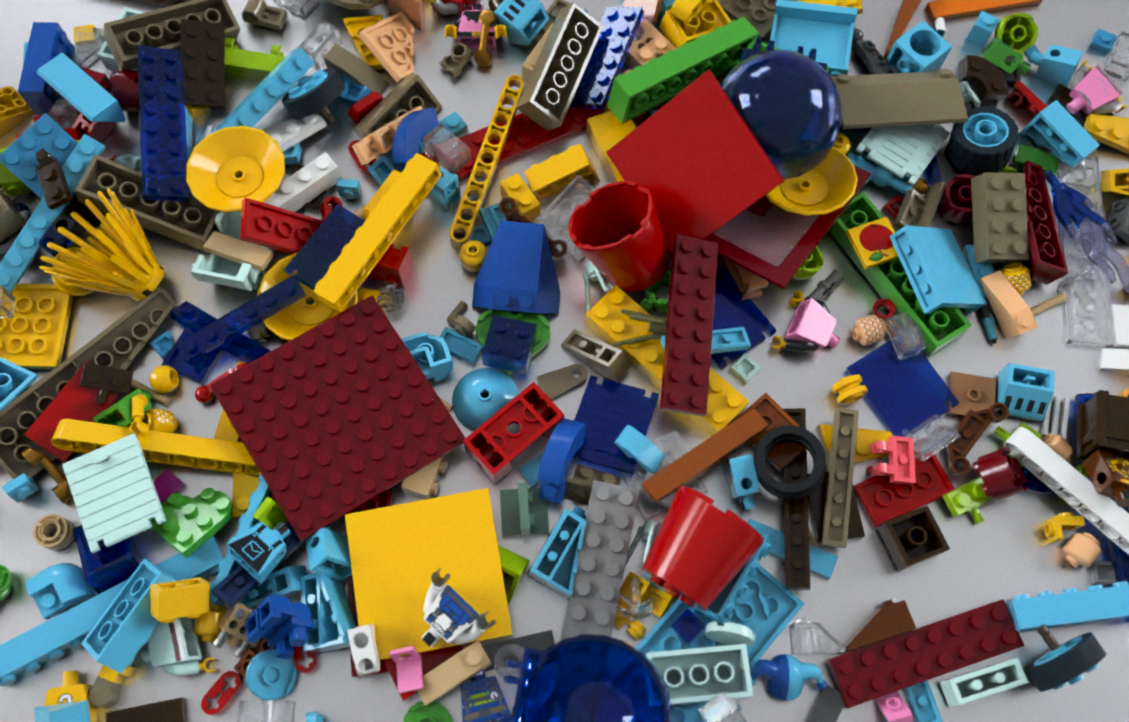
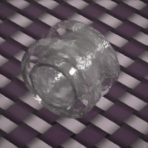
[48,99,81,128]
[494,644,529,682]

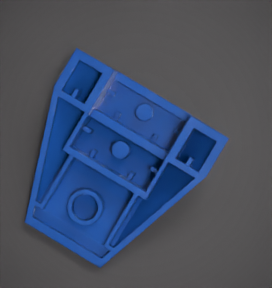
[472,221,560,314]

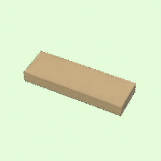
[203,231,274,271]

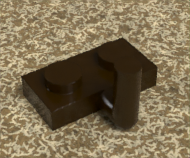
[80,363,134,406]

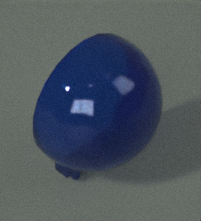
[720,38,842,179]
[496,634,673,722]

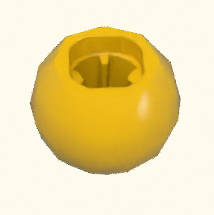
[149,365,179,393]

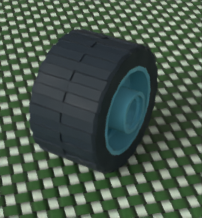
[947,107,1019,176]

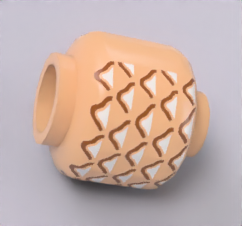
[851,315,887,346]

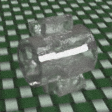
[377,284,404,313]

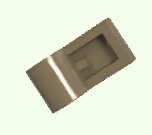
[242,0,288,31]

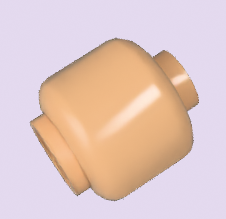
[1040,434,1073,463]
[1063,532,1102,568]

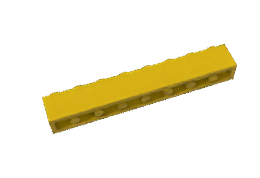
[313,153,442,313]

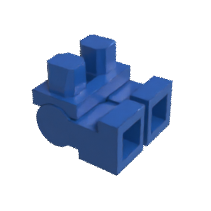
[245,594,314,659]

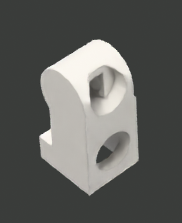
[347,623,380,676]

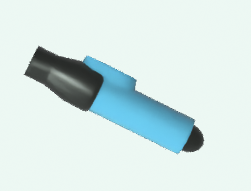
[979,305,998,344]

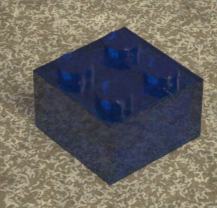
[482,314,537,375]

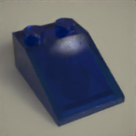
[74,525,142,594]

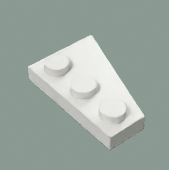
[262,113,326,152]

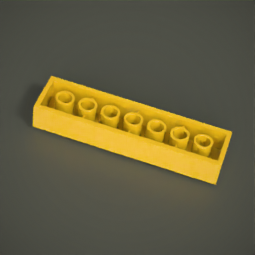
[585,285,750,436]

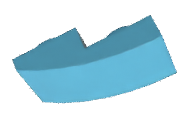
[614,425,666,473]

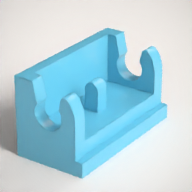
[429,167,461,211]

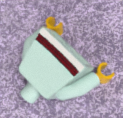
[141,617,218,676]

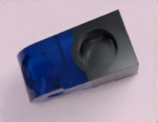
[39,212,86,257]

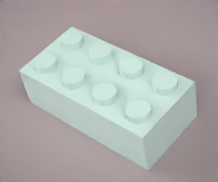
[643,644,753,708]

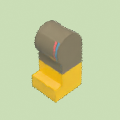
[89,665,137,708]

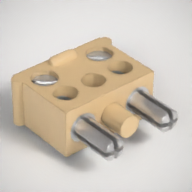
[213,602,260,658]

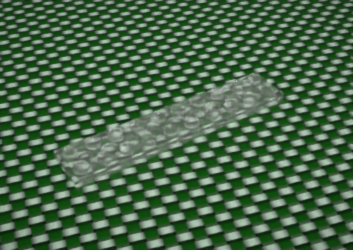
[1055,156,1115,348]

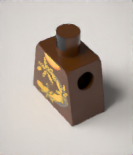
[1082,449,1129,507]

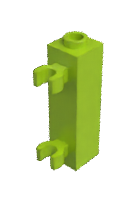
[225,37,285,81]

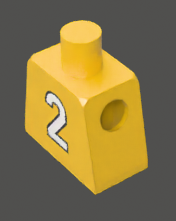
[44,671,99,722]

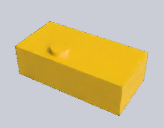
[586,111,636,183]

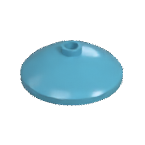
[452,368,519,431]

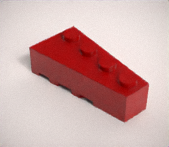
[322,229,414,288]

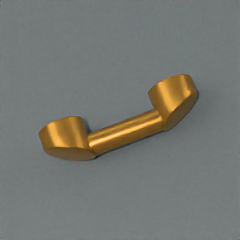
[474,9,497,67]
[21,448,71,504]

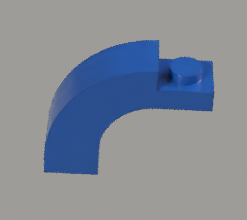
[393,107,440,170]
[538,418,586,503]

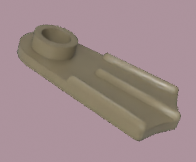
[537,364,587,400]

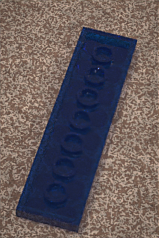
[137,45,190,202]

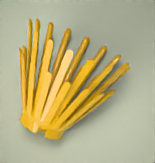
[39,188,165,302]

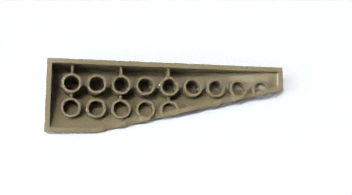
[0,286,176,479]

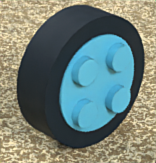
[282,68,345,124]
[1025,624,1107,692]

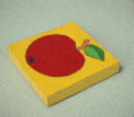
[846,216,899,270]

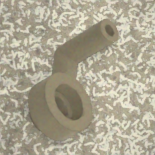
[447,301,476,336]

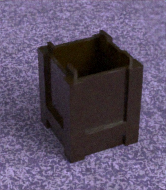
[1077,390,1129,460]

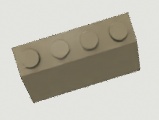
[352,74,442,157]

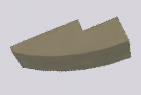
[324,44,389,95]

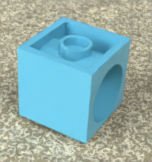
[886,20,953,73]

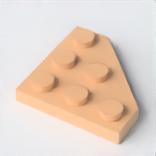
[358,11,414,83]

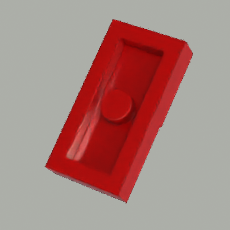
[1007,80,1047,116]

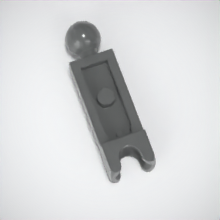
[852,28,898,74]

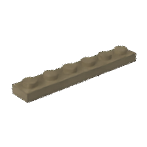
[821,407,859,548]

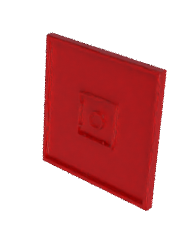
[606,70,785,253]

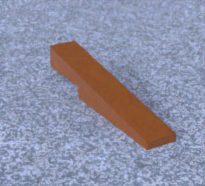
[883,0,922,59]
[641,408,769,503]

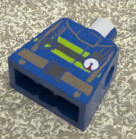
[461,670,511,722]

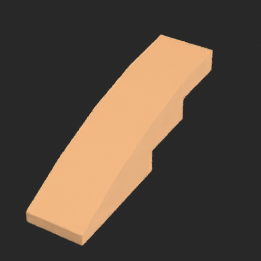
[352,105,422,165]

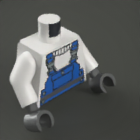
[421,568,496,648]

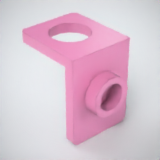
[389,646,424,694]
[875,691,913,722]

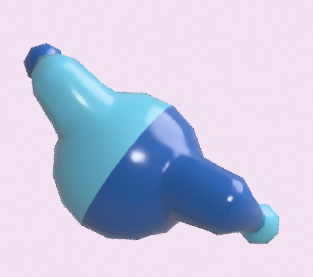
[750,654,827,701]

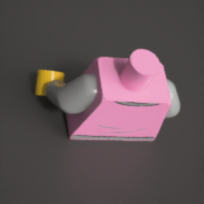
[1066,60,1128,115]

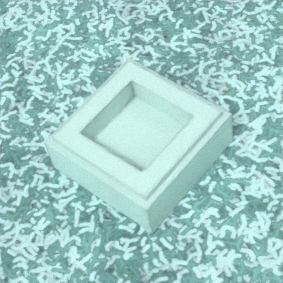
[729,353,761,385]

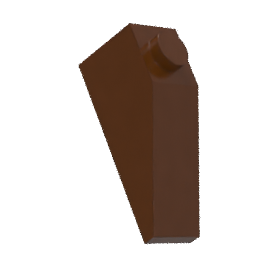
[841,598,916,653]

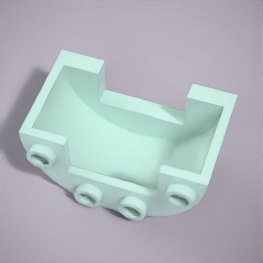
[190,211,274,291]

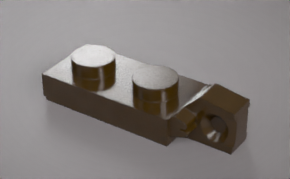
[36,149,72,210]

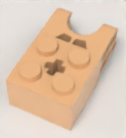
[613,19,677,70]

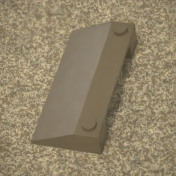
[827,69,968,129]

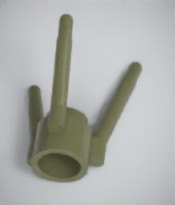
[615,309,667,346]

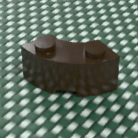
[959,55,1009,102]

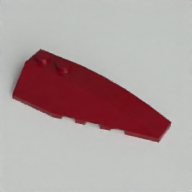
[1023,160,1069,285]

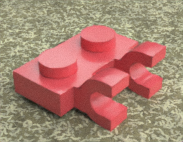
[870,436,916,485]

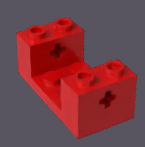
[463,382,564,484]

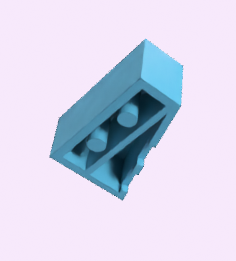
[1019,100,1100,168]
[526,508,587,598]
[301,573,356,652]

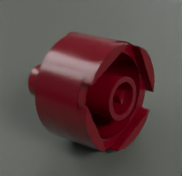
[109,69,153,113]
[938,174,975,224]
[973,447,1027,501]

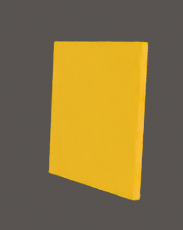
[345,488,513,660]

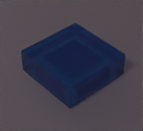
[670,608,706,644]

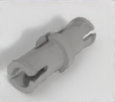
[807,270,844,301]

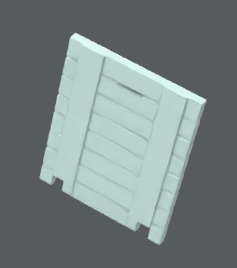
[856,124,950,186]
[62,433,167,553]

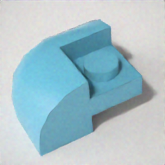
[402,332,453,382]
[25,563,96,620]

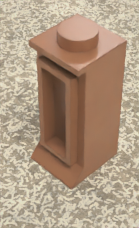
[722,257,769,301]

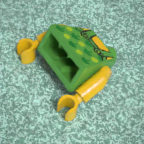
[93,389,152,437]

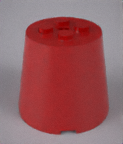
[568,181,670,292]
[642,486,764,611]

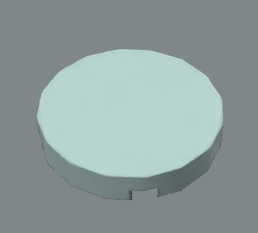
[705,621,756,647]

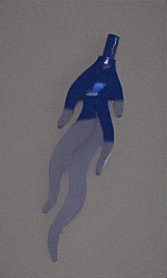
[1044,170,1129,293]

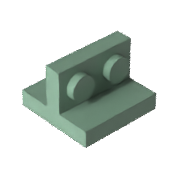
[500,482,549,538]

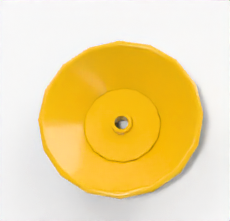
[186,126,285,213]
[766,139,858,216]
[257,251,358,341]

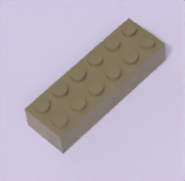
[103,0,241,71]
[516,2,604,132]
[75,154,221,252]

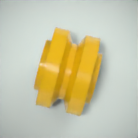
[831,374,868,405]

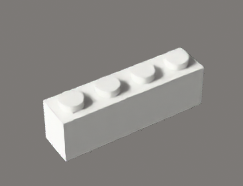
[264,152,343,212]

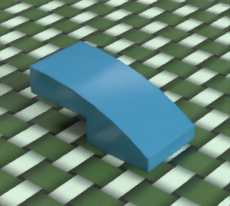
[337,75,371,105]
[367,148,403,185]

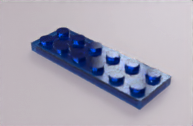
[570,7,644,110]

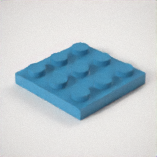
[0,113,78,199]

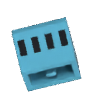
[494,0,550,46]
[997,363,1055,422]

